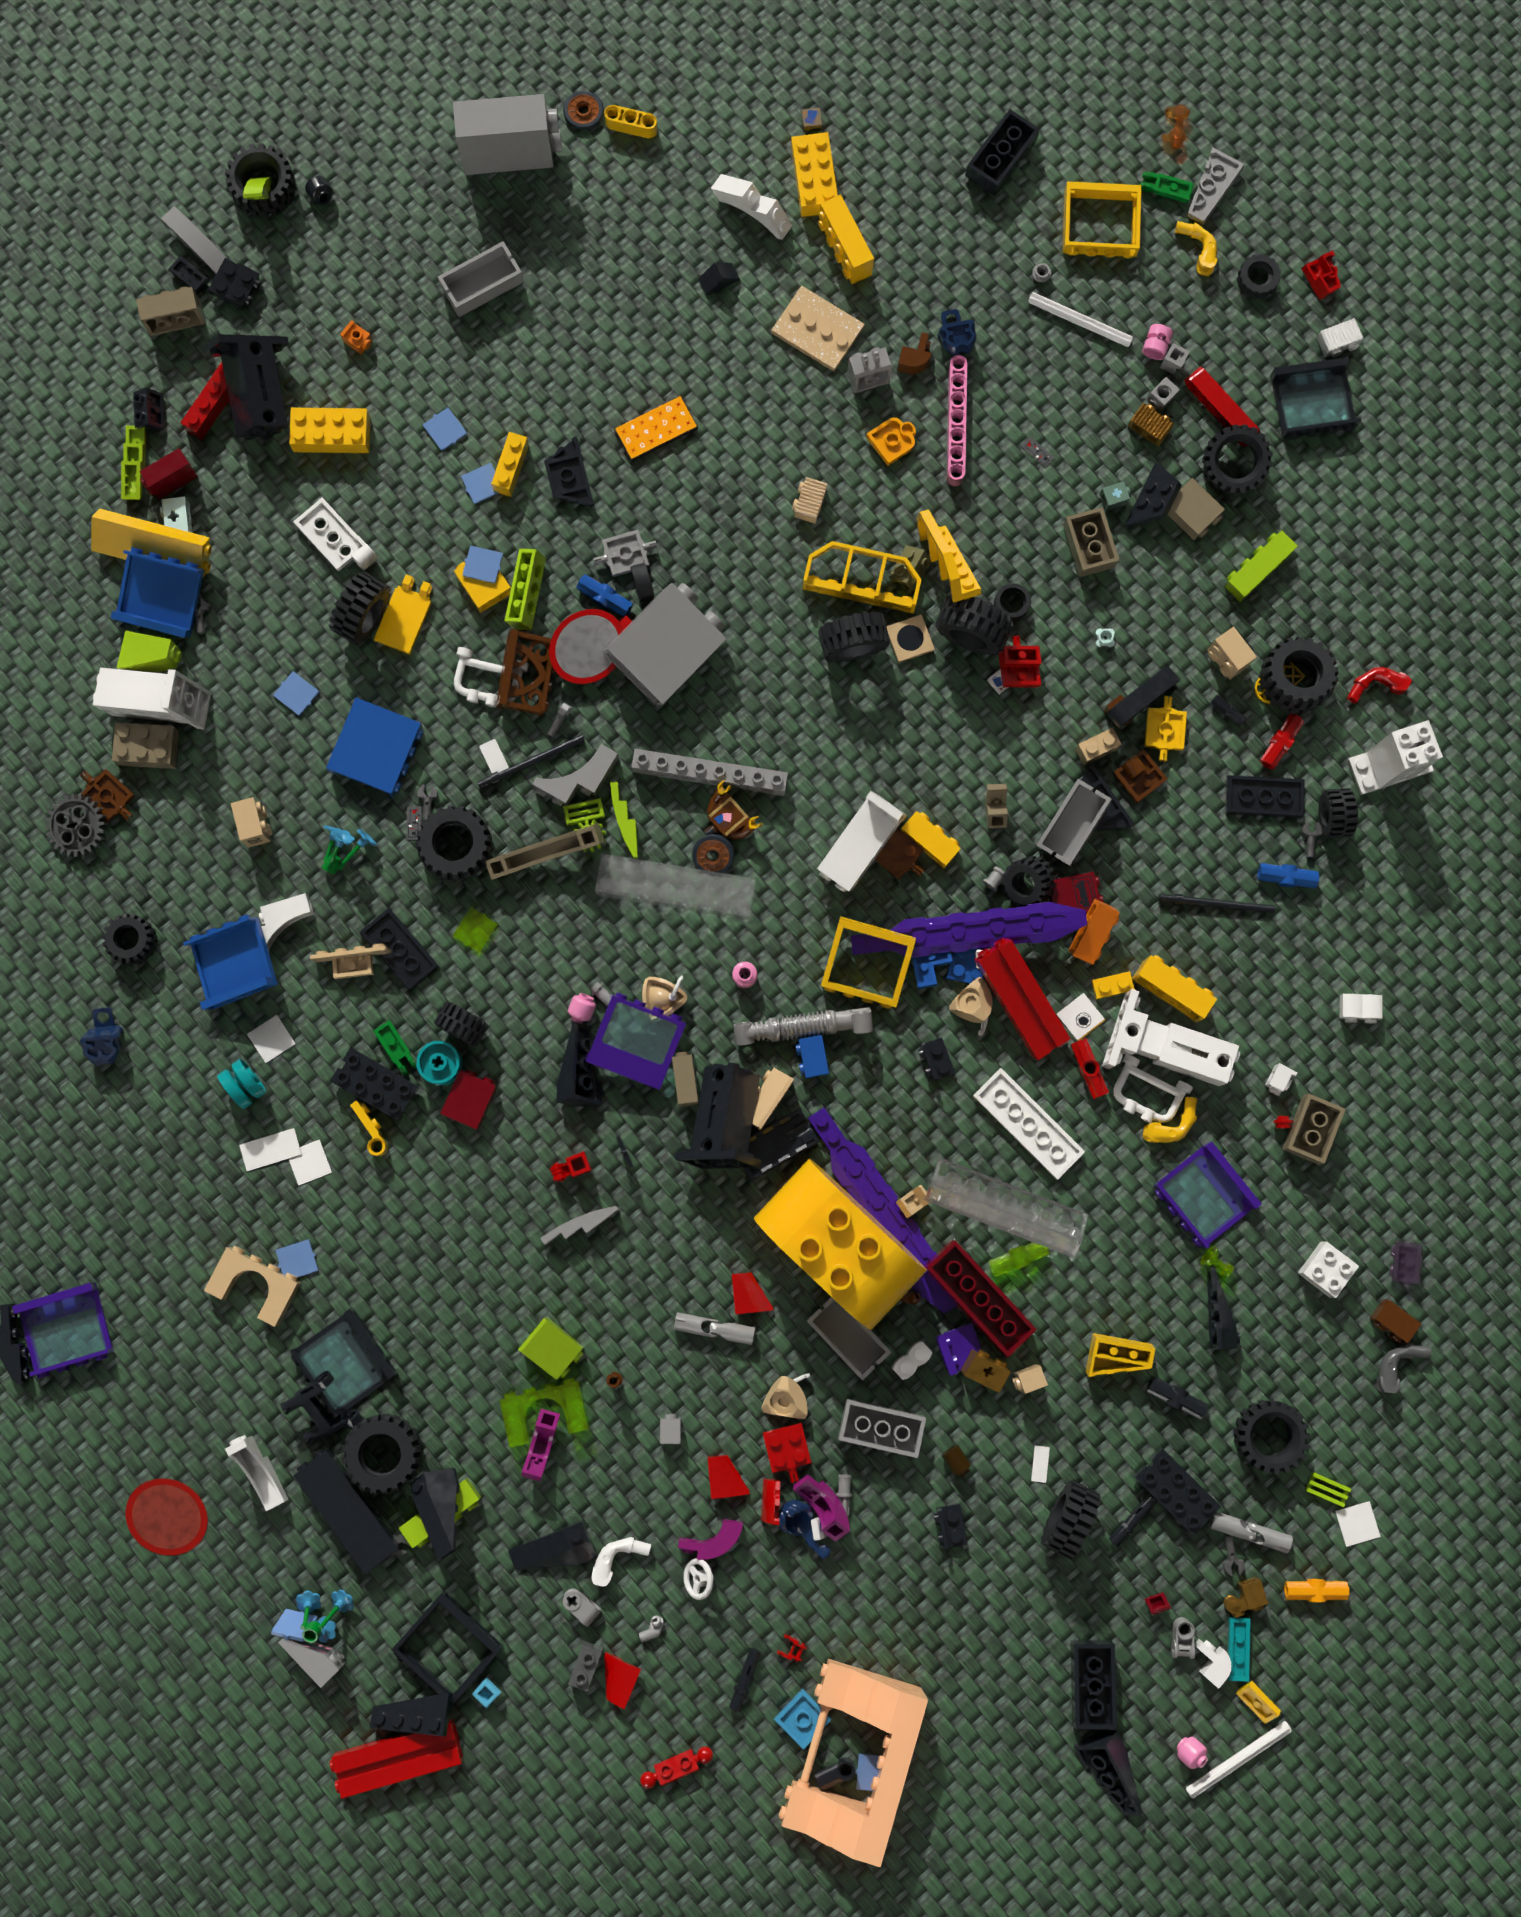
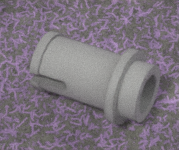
[590,982,611,1007]

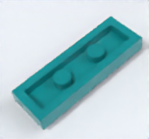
[1227,1616,1250,1682]

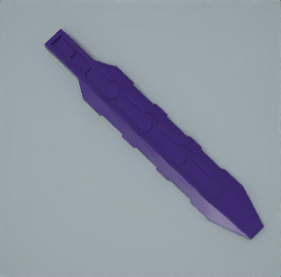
[851,902,1087,958]
[808,1108,957,1314]

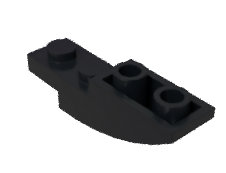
[0,1304,30,1385]

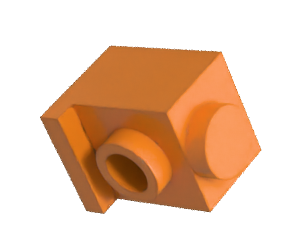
[340,320,372,354]

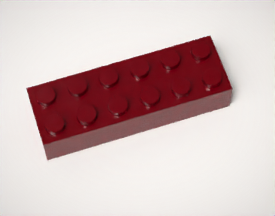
[924,1240,1037,1357]

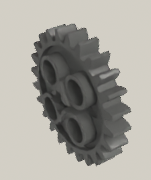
[44,794,108,857]

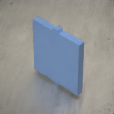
[423,408,467,451]
[461,463,498,504]
[463,545,503,584]
[273,671,319,716]
[275,1239,319,1277]
[271,1609,317,1642]
[855,1754,881,1791]

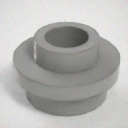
[1032,263,1051,283]

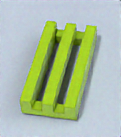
[563,798,605,826]
[1305,1472,1351,1507]

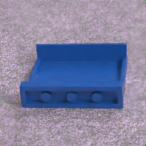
[111,547,204,638]
[326,698,424,797]
[183,915,278,1010]

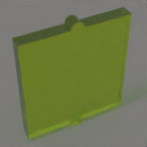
[452,907,498,953]

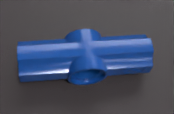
[576,574,633,618]
[1257,863,1319,889]

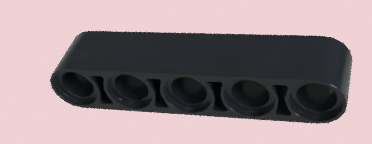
[1106,665,1181,728]

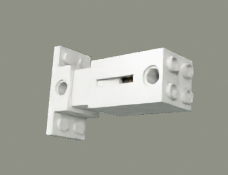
[1102,989,1240,1086]

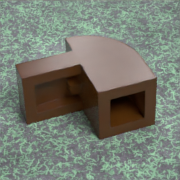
[897,332,932,374]

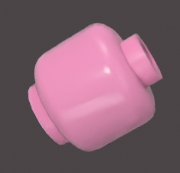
[732,962,757,988]
[568,993,596,1024]
[1176,1737,1208,1769]

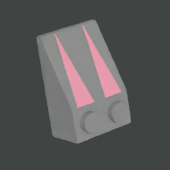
[278,1638,346,1688]

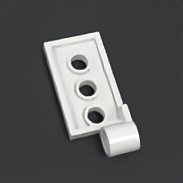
[293,498,378,572]

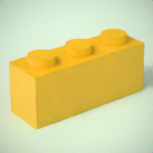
[491,432,529,497]
[901,811,961,869]

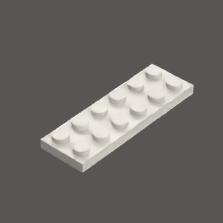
[973,1068,1085,1180]

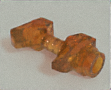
[1161,105,1190,149]

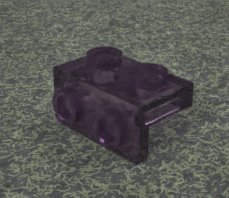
[1390,1241,1423,1284]

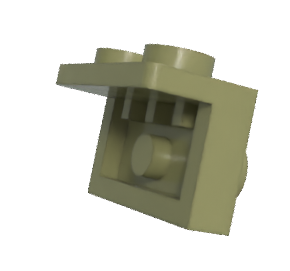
[889,545,931,591]

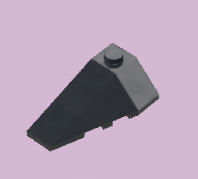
[556,1022,602,1107]
[1207,1268,1240,1350]
[410,1468,459,1560]
[508,1519,598,1570]
[1073,1730,1143,1816]

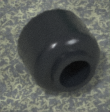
[305,176,333,205]

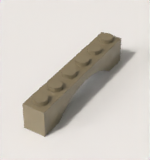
[485,823,605,880]

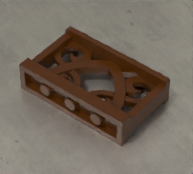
[496,629,554,716]

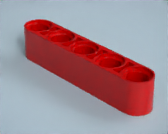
[1184,367,1260,447]

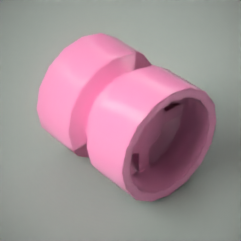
[1142,324,1173,360]

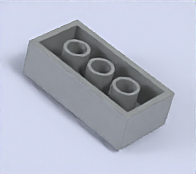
[838,1398,926,1458]

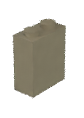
[1168,478,1225,541]
[672,1052,699,1107]

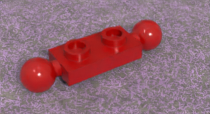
[640,1746,713,1789]

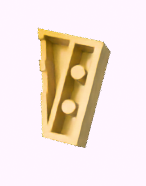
[1085,1333,1155,1377]

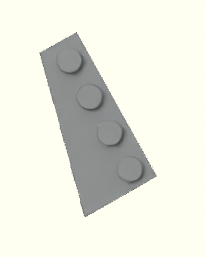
[1187,148,1244,225]

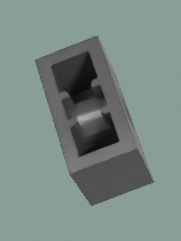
[568,1640,603,1692]

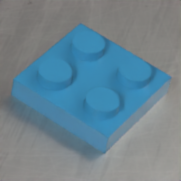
[774,1688,832,1749]

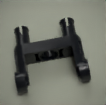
[280,1371,363,1445]

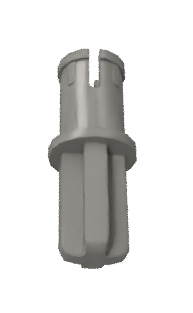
[836,1474,852,1516]

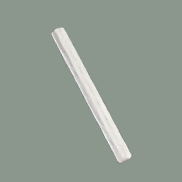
[1028,292,1133,347]
[1186,1721,1292,1798]

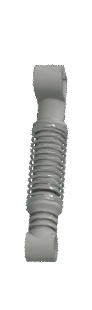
[733,1007,873,1045]

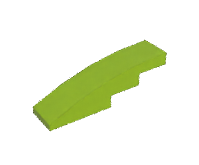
[243,177,273,200]
[121,425,147,500]
[610,782,638,861]

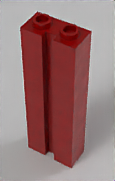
[974,938,1071,1060]
[330,1718,464,1799]

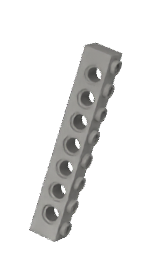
[632,749,788,796]

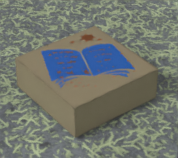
[801,108,822,130]

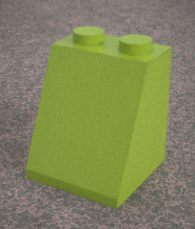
[116,631,182,673]
[518,1317,584,1380]

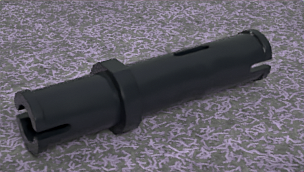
[1108,1493,1158,1547]
[729,1648,761,1712]

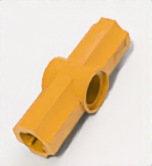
[1284,1579,1349,1602]

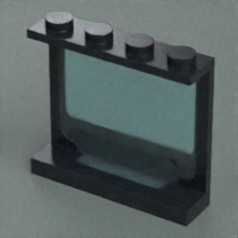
[1270,357,1361,440]
[290,1308,398,1418]

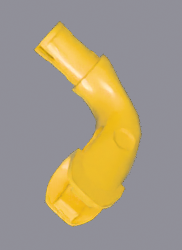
[1175,221,1217,276]
[1143,1097,1197,1143]

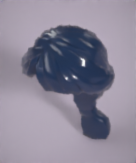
[778,1500,830,1559]

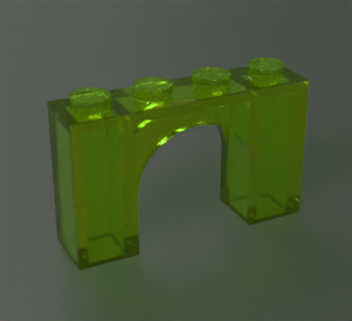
[500,1378,590,1448]

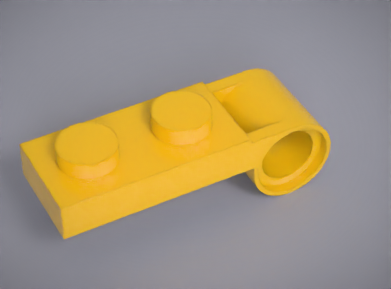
[350,1100,388,1156]

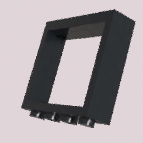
[392,1590,504,1706]

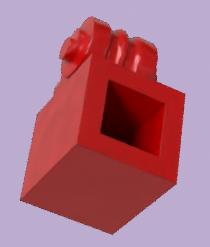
[549,1151,592,1182]

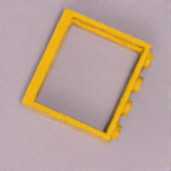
[1062,181,1141,258]
[821,916,916,1009]

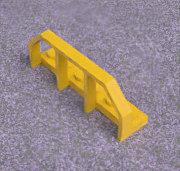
[916,509,981,603]
[802,541,921,614]

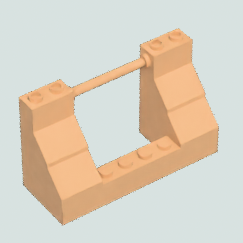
[778,1659,928,1867]

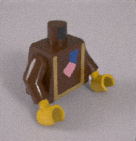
[704,780,763,840]

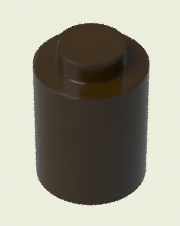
[941,1444,971,1477]

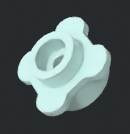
[1096,628,1115,647]

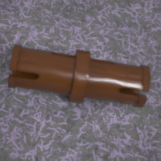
[606,1372,623,1388]

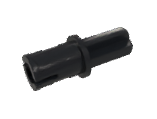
[1211,695,1247,727]

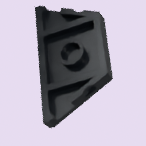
[544,436,595,507]
[1125,463,1182,529]
[1081,764,1135,832]

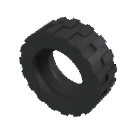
[1237,254,1281,299]

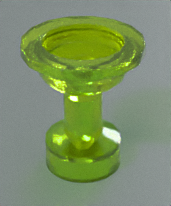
[1200,1246,1234,1279]

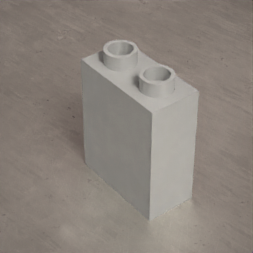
[453,94,562,175]
[603,583,727,707]

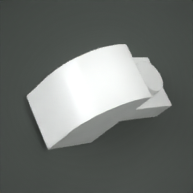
[1195,1639,1231,1689]

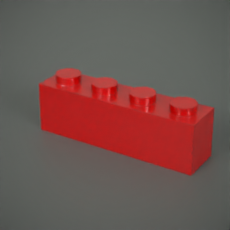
[180,362,229,441]

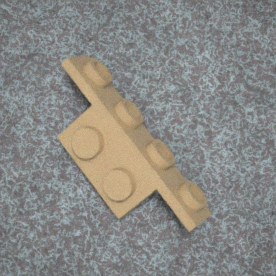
[310,944,391,979]

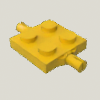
[1144,696,1187,762]

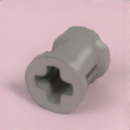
[983,866,1005,892]

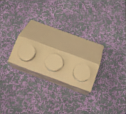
[752,1068,794,1131]

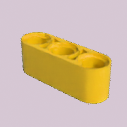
[604,105,658,138]

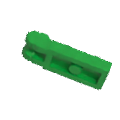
[1139,171,1194,203]
[373,1020,417,1076]

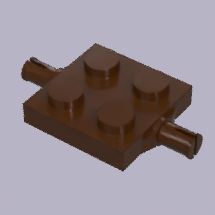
[80,769,135,823]
[875,828,924,880]

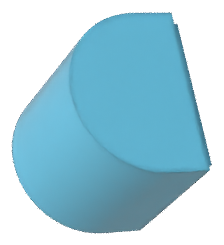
[472,1677,501,1708]

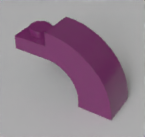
[521,1409,560,1482]
[793,1475,850,1542]
[678,1519,743,1560]

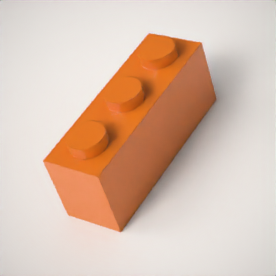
[1068,899,1120,964]

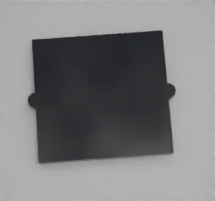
[616,1134,633,1168]

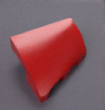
[1301,250,1341,300]
[732,1272,773,1314]
[708,1455,750,1499]
[761,1478,780,1525]
[604,1652,641,1709]

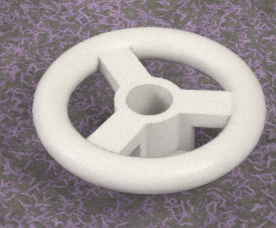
[684,1558,713,1600]

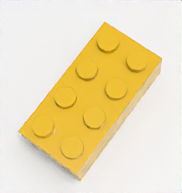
[791,132,838,217]
[818,194,874,284]
[289,407,371,453]
[1132,955,1217,1023]

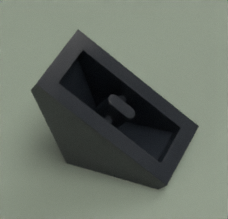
[698,262,740,296]

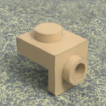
[896,1185,932,1218]

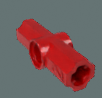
[1259,714,1304,770]
[1070,1038,1109,1099]

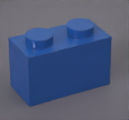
[795,1035,829,1079]

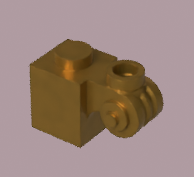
[1223,1577,1269,1617]

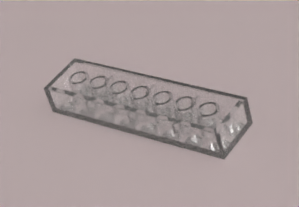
[595,854,756,920]
[924,1157,1088,1258]

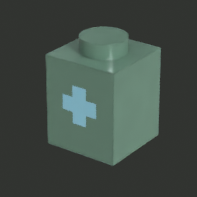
[1099,481,1131,512]

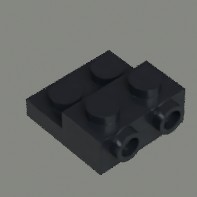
[208,258,261,311]

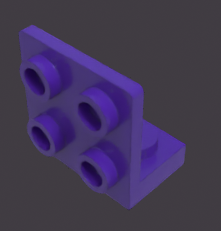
[935,1323,982,1376]

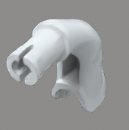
[592,1537,651,1586]

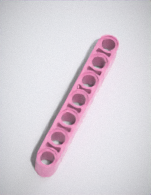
[947,355,967,486]

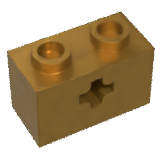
[961,1349,1011,1393]

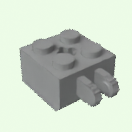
[847,347,892,393]

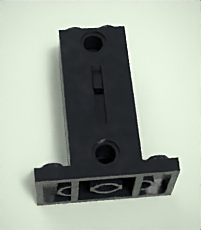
[202,334,289,440]
[675,1063,762,1169]

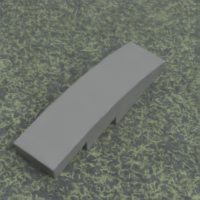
[161,206,226,274]
[540,1206,619,1245]

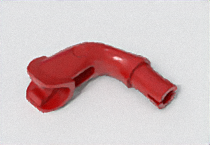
[1347,667,1412,703]

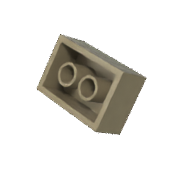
[136,287,206,336]
[1063,507,1119,577]
[112,723,179,769]
[1282,1094,1345,1165]

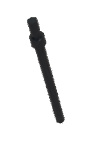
[477,735,585,789]
[1158,893,1275,913]

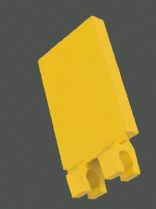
[374,574,433,655]

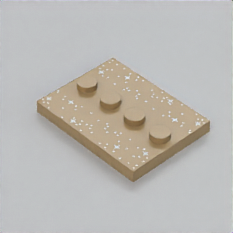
[771,285,865,372]

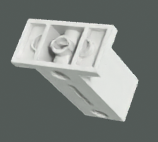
[93,668,211,729]
[1347,720,1443,795]
[817,791,907,892]

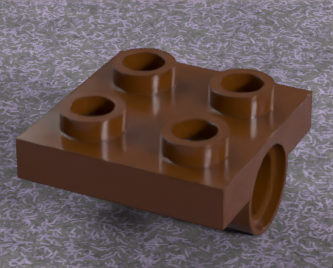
[1113,749,1168,803]

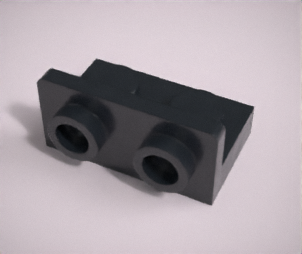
[133,387,165,432]
[918,1037,956,1082]
[933,1503,968,1550]

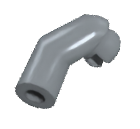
[639,1615,664,1643]

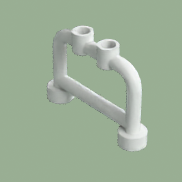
[454,647,529,708]
[1113,1054,1193,1123]

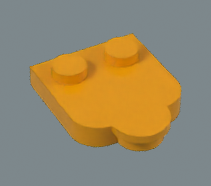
[865,418,916,466]

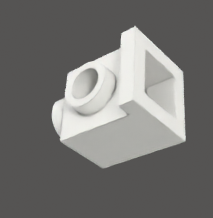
[1265,1063,1297,1096]

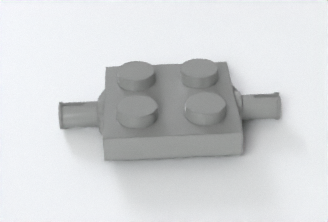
[593,530,658,577]

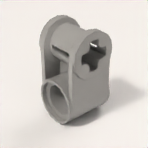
[563,1588,601,1627]
[1171,1617,1195,1659]

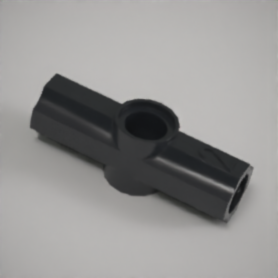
[1146,1376,1208,1420]

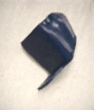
[937,309,977,356]
[80,1007,123,1065]

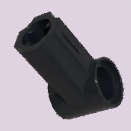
[814,1757,855,1791]

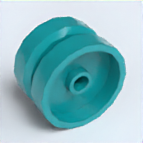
[416,1041,463,1086]
[217,1058,267,1109]

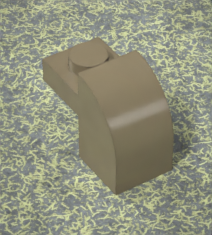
[985,784,1008,829]

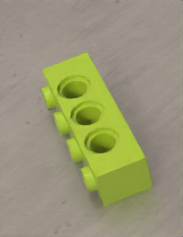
[505,549,546,630]

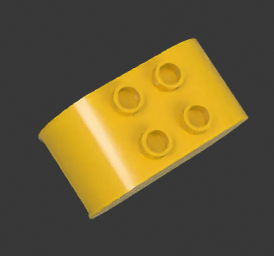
[754,1159,927,1330]

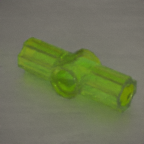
[988,1238,1050,1277]

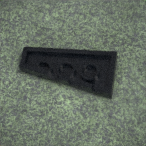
[370,1693,452,1737]

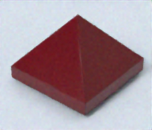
[1144,1592,1171,1616]

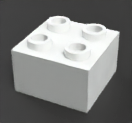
[1298,1241,1359,1298]

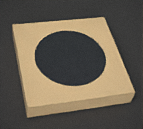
[886,614,935,663]

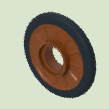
[563,91,604,129]
[692,834,734,876]

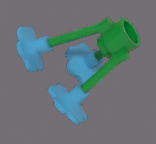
[322,825,377,874]
[296,1590,354,1644]

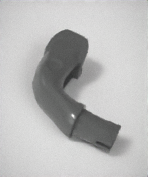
[1376,1343,1431,1393]

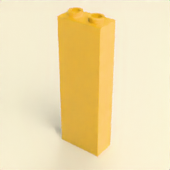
[91,509,212,577]

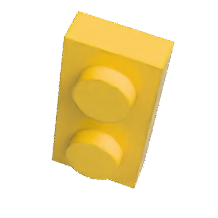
[1091,971,1135,1000]
[1236,1681,1281,1724]

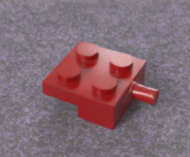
[998,636,1042,687]
[762,1423,811,1483]

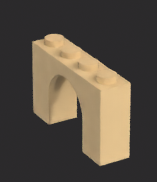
[204,1246,301,1327]

